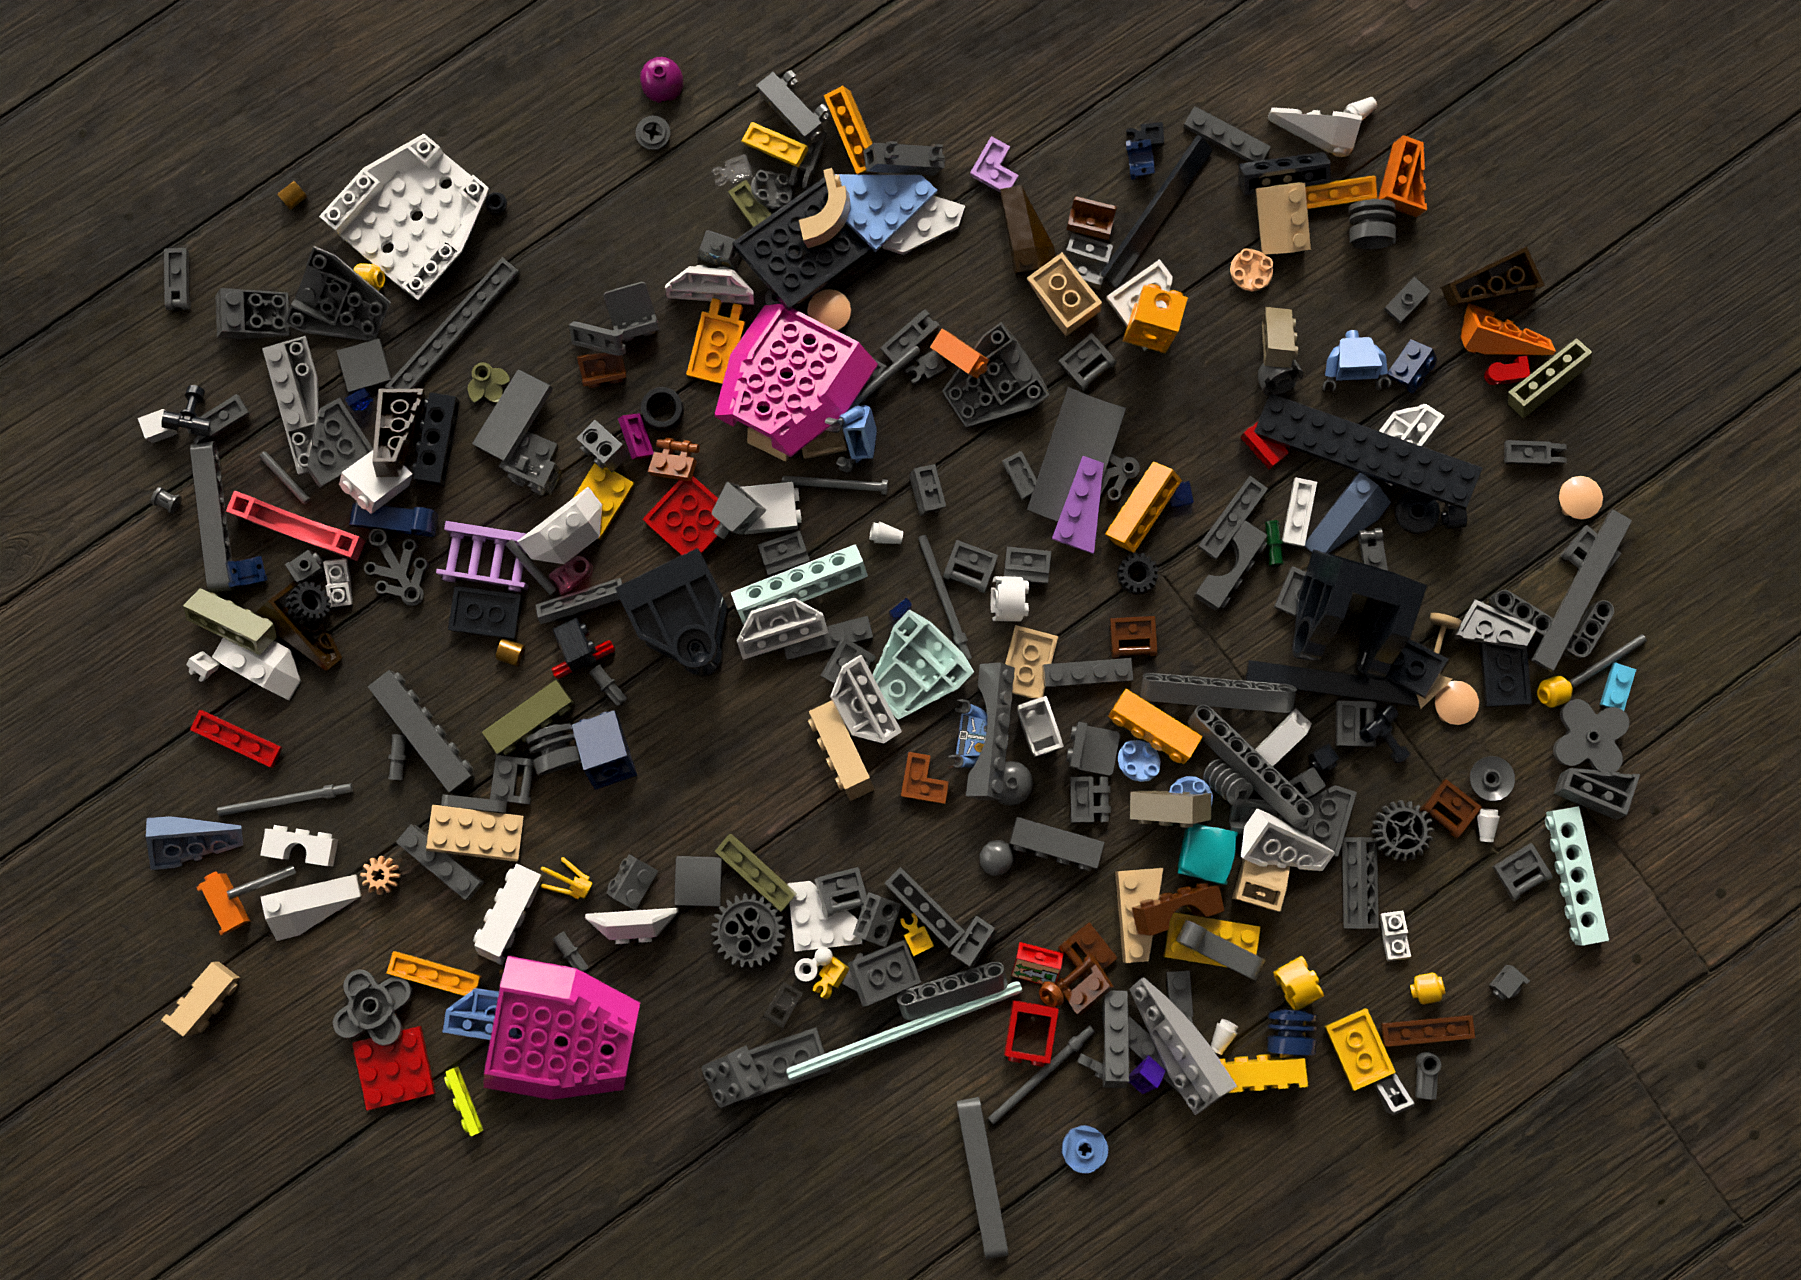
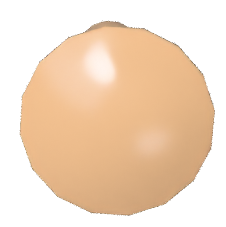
[1230,248,1273,291]
[807,289,851,331]
[1559,476,1603,520]
[1435,681,1479,725]

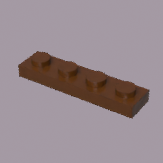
[1381,1015,1475,1047]

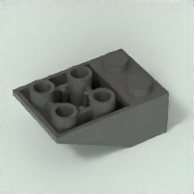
[215,288,290,339]

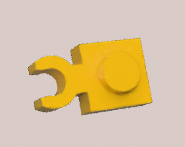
[900,913,934,956]
[813,957,849,999]

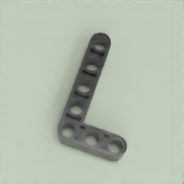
[1489,590,1614,660]

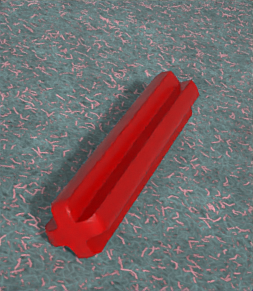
[552,640,615,679]

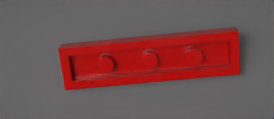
[190,710,283,768]

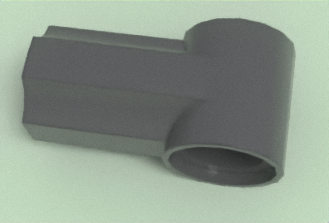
[1415,1052,1441,1100]

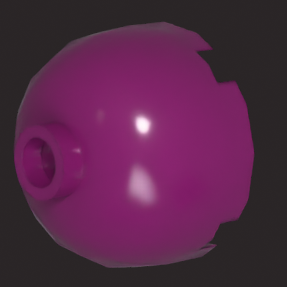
[640,57,683,103]

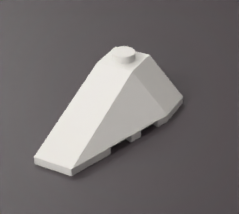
[1241,808,1335,871]

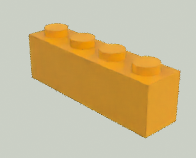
[824,86,877,175]
[1105,462,1182,553]
[1108,689,1202,764]

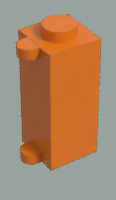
[930,329,989,379]
[196,872,250,936]

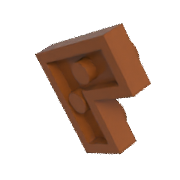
[901,752,949,804]

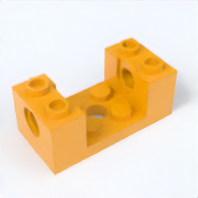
[1123,284,1188,353]

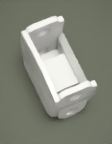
[1017,696,1064,757]

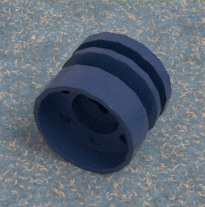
[1267,1009,1317,1055]

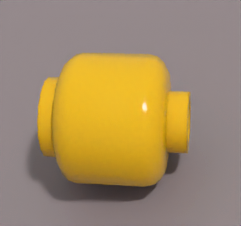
[353,263,385,291]
[1537,676,1573,707]
[1410,972,1446,1005]

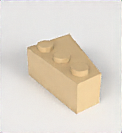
[162,962,240,1036]

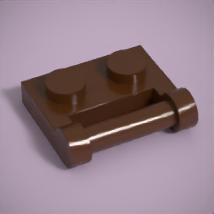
[1110,616,1157,659]
[1420,779,1482,839]
[1058,922,1117,981]
[1056,954,1114,1015]

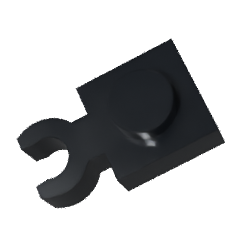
[1126,122,1165,147]

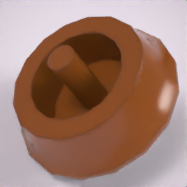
[1039,981,1064,1007]

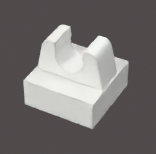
[186,651,220,682]

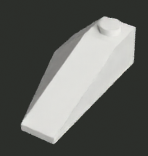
[1267,108,1362,157]
[261,874,361,941]

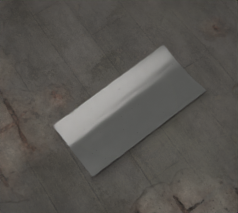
[1027,387,1126,521]

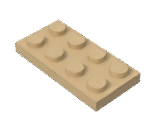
[426,805,523,862]

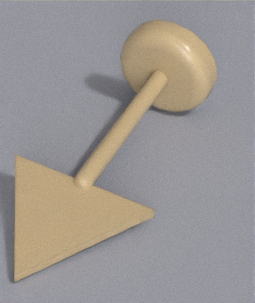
[1416,613,1462,709]

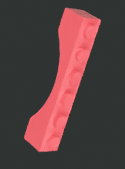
[226,491,365,561]

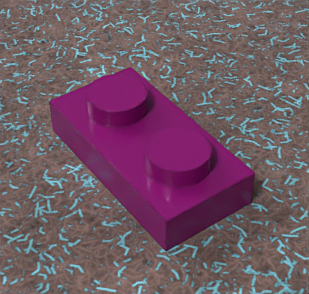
[618,413,654,460]

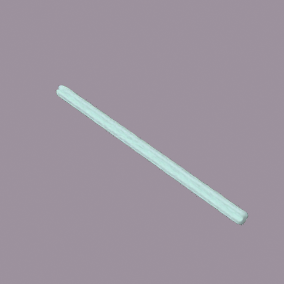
[786,981,1022,1080]

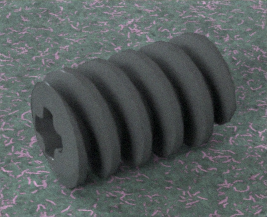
[1203,759,1253,805]

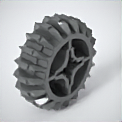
[1371,800,1434,861]

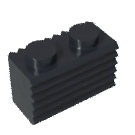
[553,618,597,672]

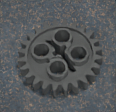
[711,893,785,967]

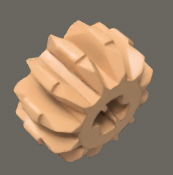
[361,856,401,895]

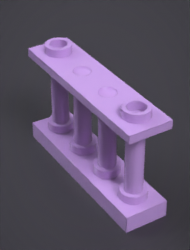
[436,521,529,593]

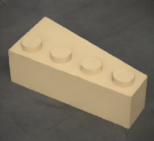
[808,701,875,801]
[1115,868,1163,963]

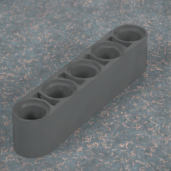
[897,962,1008,1020]

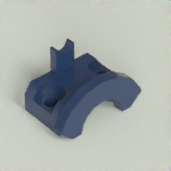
[1126,139,1155,180]
[225,556,268,588]

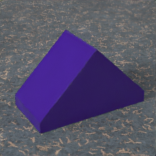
[1129,1055,1165,1094]

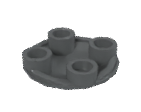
[751,170,792,209]

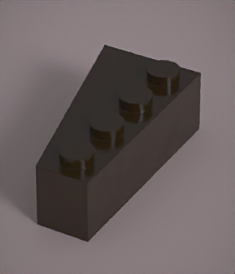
[1441,246,1545,307]
[372,389,426,477]

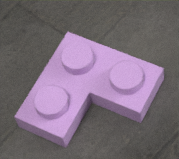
[970,136,1019,192]

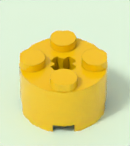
[1273,956,1324,1011]

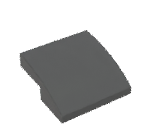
[1065,233,1113,290]
[675,856,722,906]

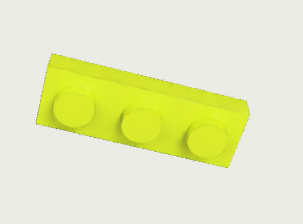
[445,1067,483,1136]

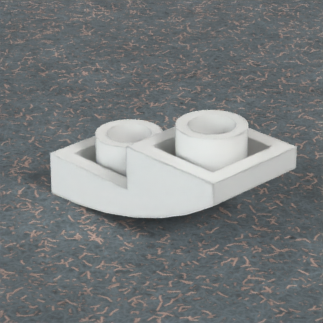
[323,558,353,607]
[1380,911,1411,962]

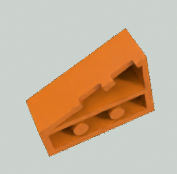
[1378,135,1427,217]

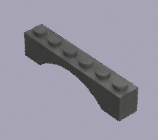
[966,663,1015,800]

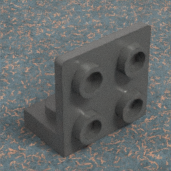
[503,460,562,496]

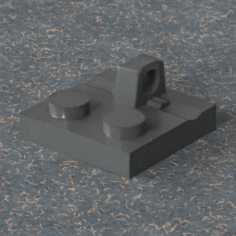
[499,431,558,479]

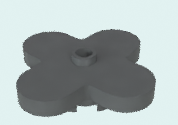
[1553,699,1629,773]
[333,969,413,1046]

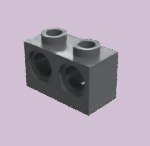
[576,420,630,472]
[853,892,901,947]
[951,916,997,969]

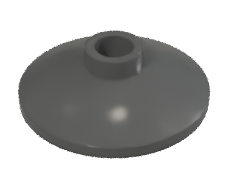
[1470,756,1515,801]

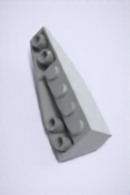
[262,336,319,475]
[1129,978,1237,1115]

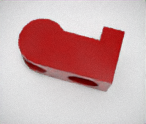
[1484,356,1530,385]

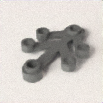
[1100,453,1140,502]
[364,528,429,606]

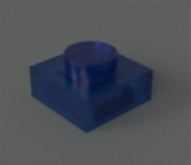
[345,388,373,411]
[1170,481,1194,508]
[889,598,912,621]

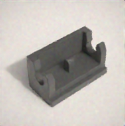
[909,464,946,516]

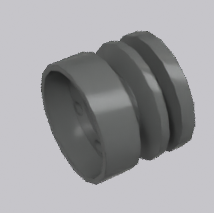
[1349,199,1396,249]
[526,724,581,775]

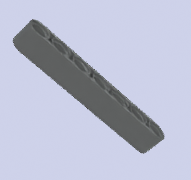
[190,441,235,593]
[1140,673,1297,713]
[1188,705,1314,827]
[956,1097,1009,1260]

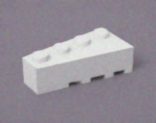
[473,864,542,965]

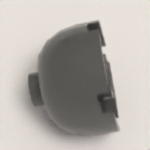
[1258,360,1304,396]
[997,761,1033,806]

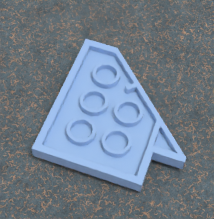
[835,174,937,252]

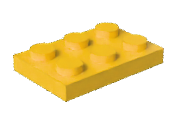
[573,463,635,540]
[1324,1008,1396,1091]

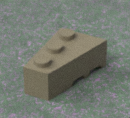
[1130,790,1211,827]

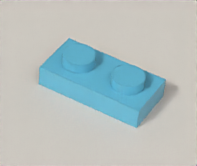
[1600,663,1636,711]

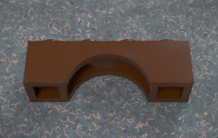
[1132,881,1224,936]

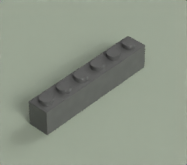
[367,670,475,793]

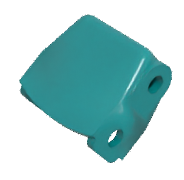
[1178,824,1238,885]

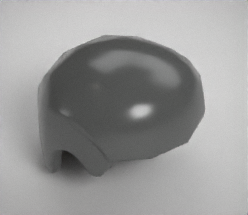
[979,840,1014,876]

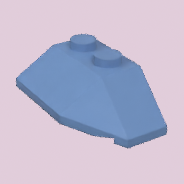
[443,988,522,1040]

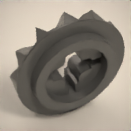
[636,116,670,150]

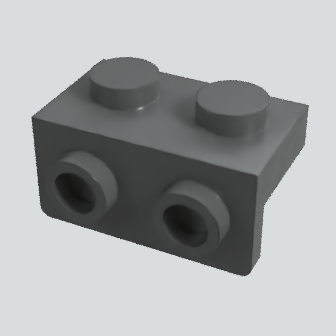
[1228,798,1277,834]
[607,854,658,910]

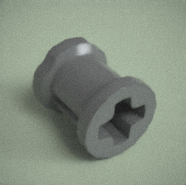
[151,487,182,514]

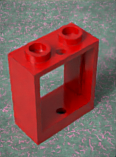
[1004,1000,1059,1067]

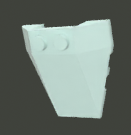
[873,610,974,720]

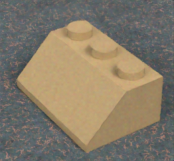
[1256,182,1311,254]

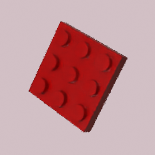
[642,475,720,556]
[352,1026,436,1110]

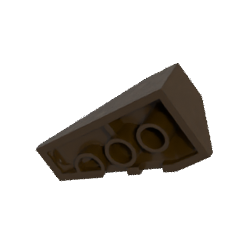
[1000,185,1056,276]
[255,580,342,671]

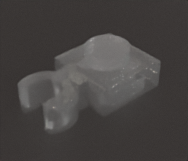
[712,154,753,185]

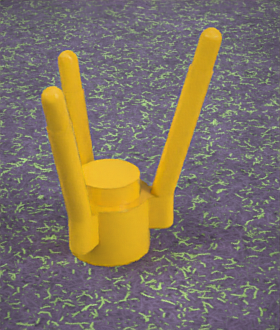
[541,857,593,899]

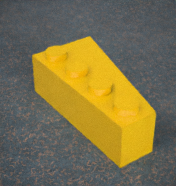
[1219,1053,1308,1093]

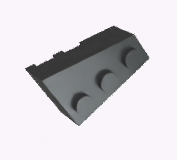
[1554,768,1640,820]

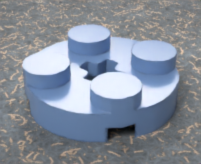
[1062,1125,1108,1173]

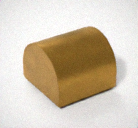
[278,181,308,210]
[496,638,525,667]

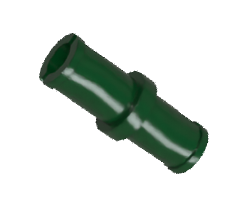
[1265,520,1284,567]

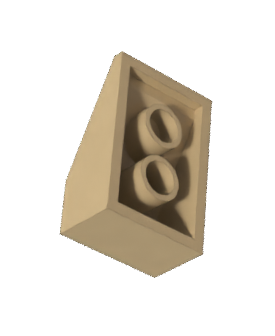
[1027,253,1102,336]

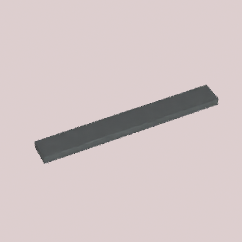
[385,257,520,389]
[1531,509,1632,672]

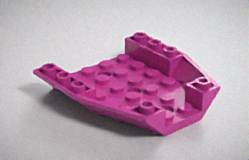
[714,304,878,457]
[484,956,640,1100]

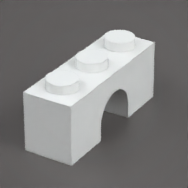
[260,825,338,866]

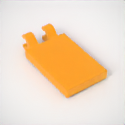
[686,298,745,385]

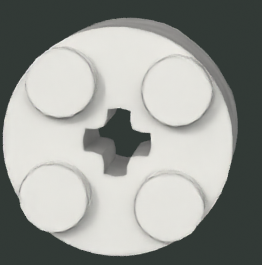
[990,576,1029,622]

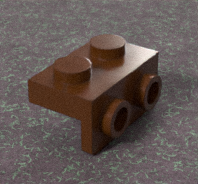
[1066,197,1117,240]
[577,352,627,388]

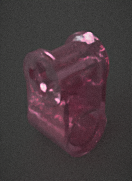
[548,556,593,595]

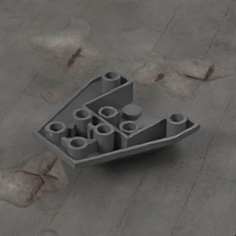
[284,246,391,341]
[942,322,1050,427]

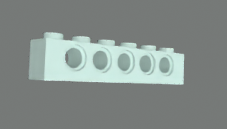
[731,544,868,625]
[1545,806,1609,946]

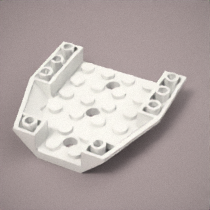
[319,134,490,301]

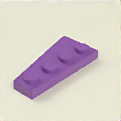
[1052,456,1104,555]

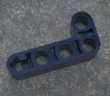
[349,503,438,537]

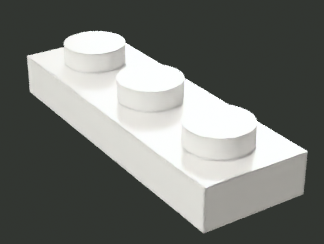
[1282,477,1317,547]

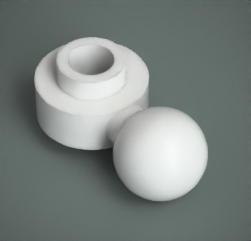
[795,947,833,981]

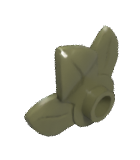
[468,363,510,403]

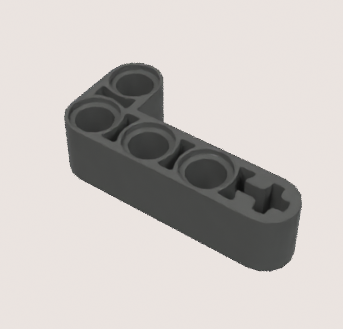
[1176,920,1265,981]

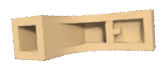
[799,168,850,248]

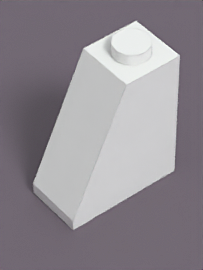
[1255,708,1312,766]

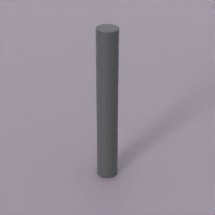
[259,451,310,504]
[505,539,556,595]
[226,865,296,900]

